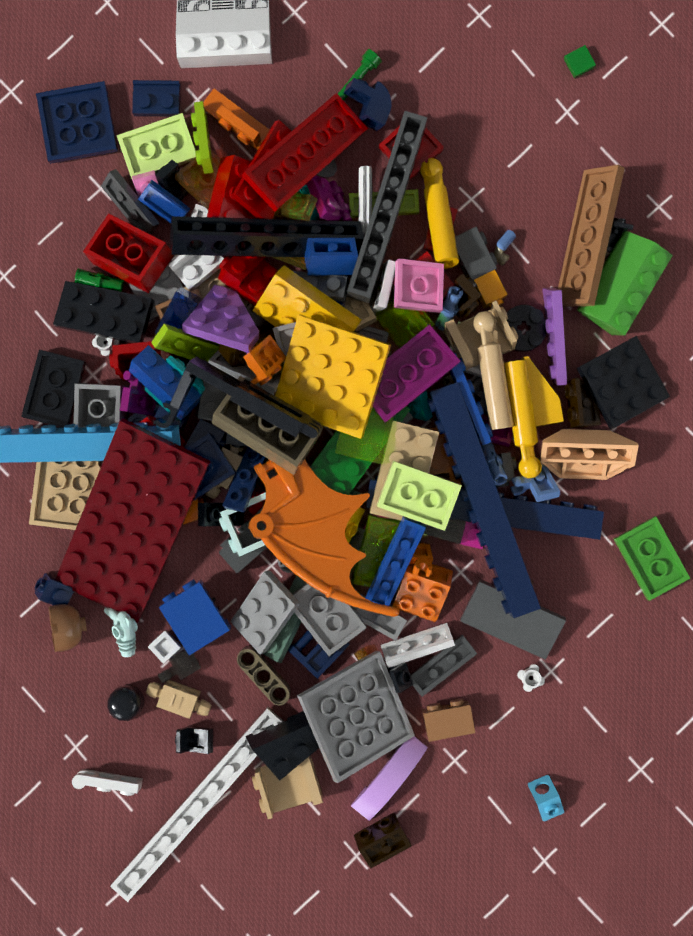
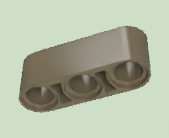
[237,646,291,706]

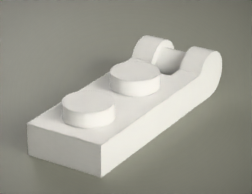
[72,769,143,796]

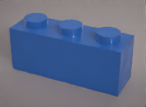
[129,345,202,420]

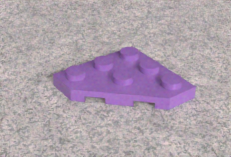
[182,285,259,353]

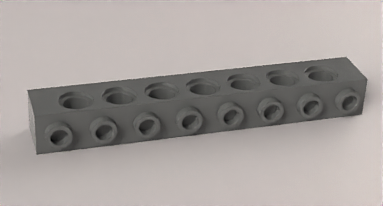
[347,111,427,304]

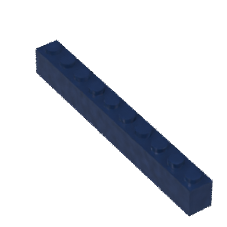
[427,382,541,618]
[366,476,604,540]

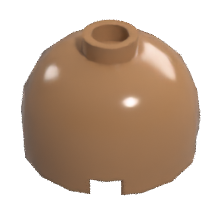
[49,604,87,652]

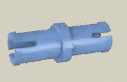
[435,286,463,331]
[481,443,508,486]

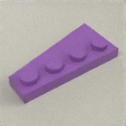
[542,287,567,385]

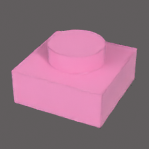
[132,170,159,197]

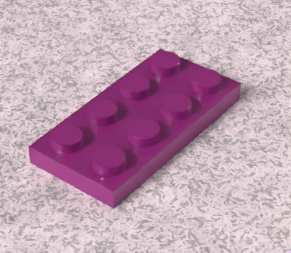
[372,324,461,423]

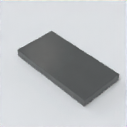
[460,579,566,660]

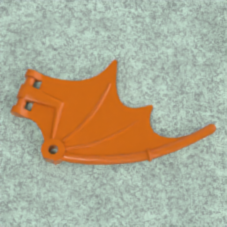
[248,459,400,617]

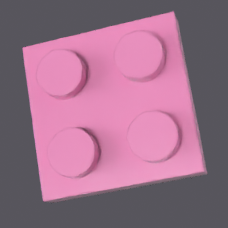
[394,258,444,313]

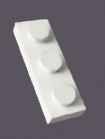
[381,623,455,668]

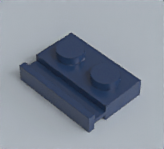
[132,80,180,117]

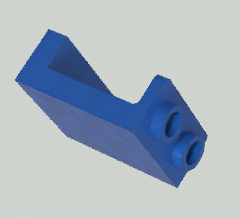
[159,579,232,655]

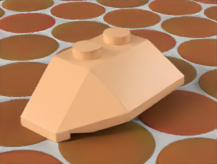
[540,429,639,480]

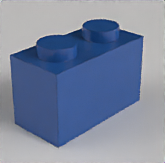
[304,238,358,276]

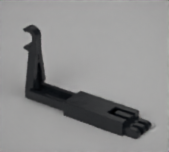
[154,356,323,438]

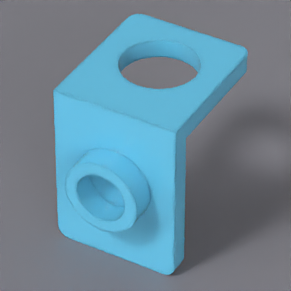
[528,775,564,821]

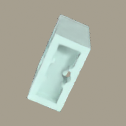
[219,492,266,556]

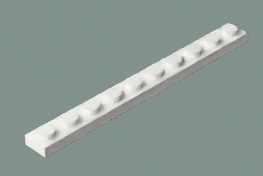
[110,707,284,902]

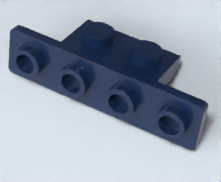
[223,446,267,512]

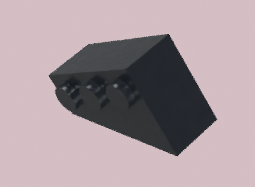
[245,711,319,780]

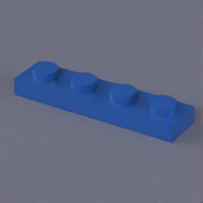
[449,353,493,446]
[365,516,426,606]

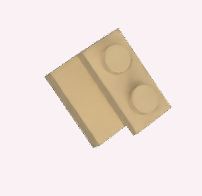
[444,301,518,370]
[252,755,323,819]

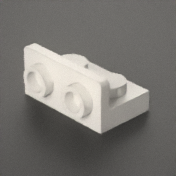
[169,255,224,291]

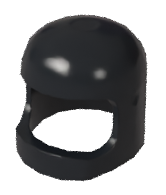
[107,685,144,721]

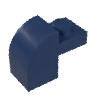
[343,78,392,131]

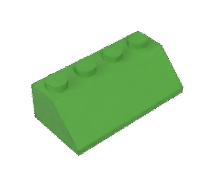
[577,231,673,336]

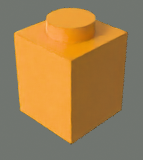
[474,270,507,309]

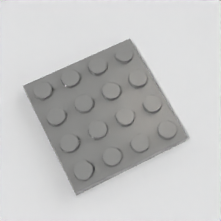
[297,651,415,783]

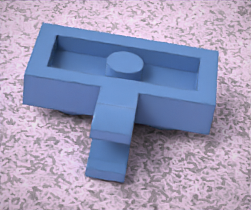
[510,458,560,502]

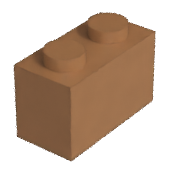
[422,699,475,742]

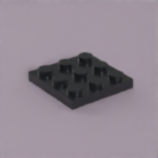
[576,336,670,430]

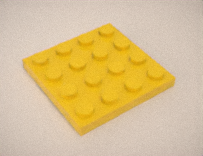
[275,315,391,439]

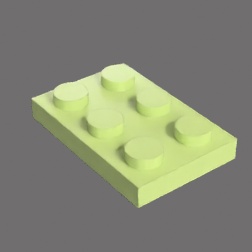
[117,113,196,179]
[376,460,462,531]

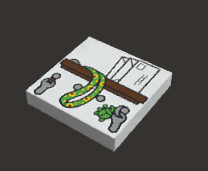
[369,260,395,314]

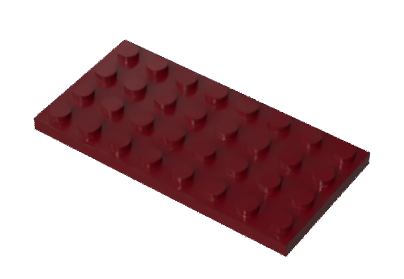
[56,418,211,623]

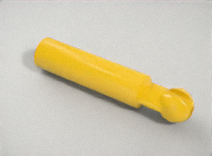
[420,158,459,269]
[504,360,542,479]

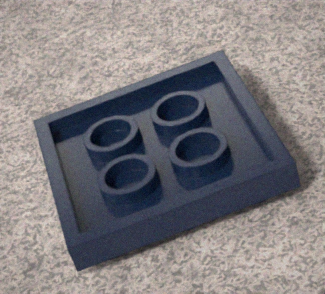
[36,81,118,164]

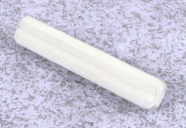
[359,166,372,237]

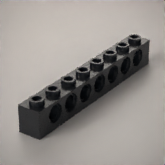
[170,216,364,257]

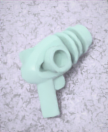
[104,607,138,657]

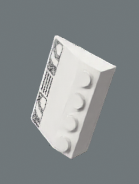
[176,0,272,68]

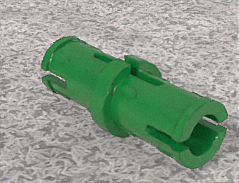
[75,268,124,292]

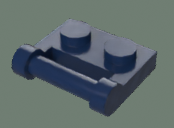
[288,631,350,679]

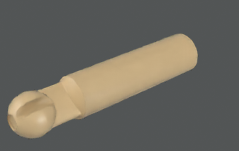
[473,311,514,430]

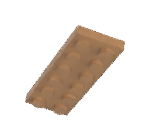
[558,165,625,307]

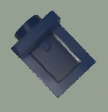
[35,573,74,606]

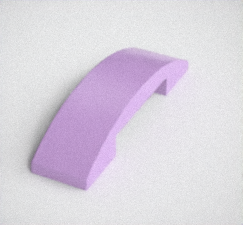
[351,736,428,821]

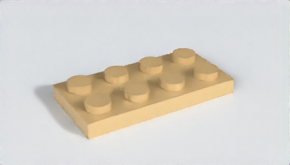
[369,420,439,521]

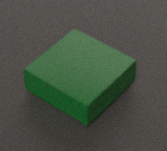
[564,45,596,79]

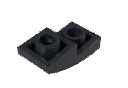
[198,503,244,527]

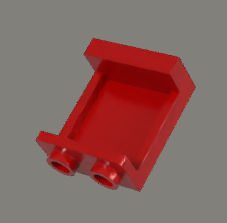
[109,341,178,382]

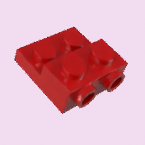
[218,256,278,306]

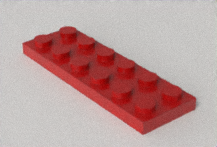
[242,93,368,212]

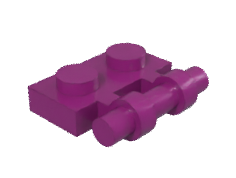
[307,176,352,221]
[120,371,157,417]

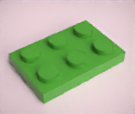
[613,516,690,601]

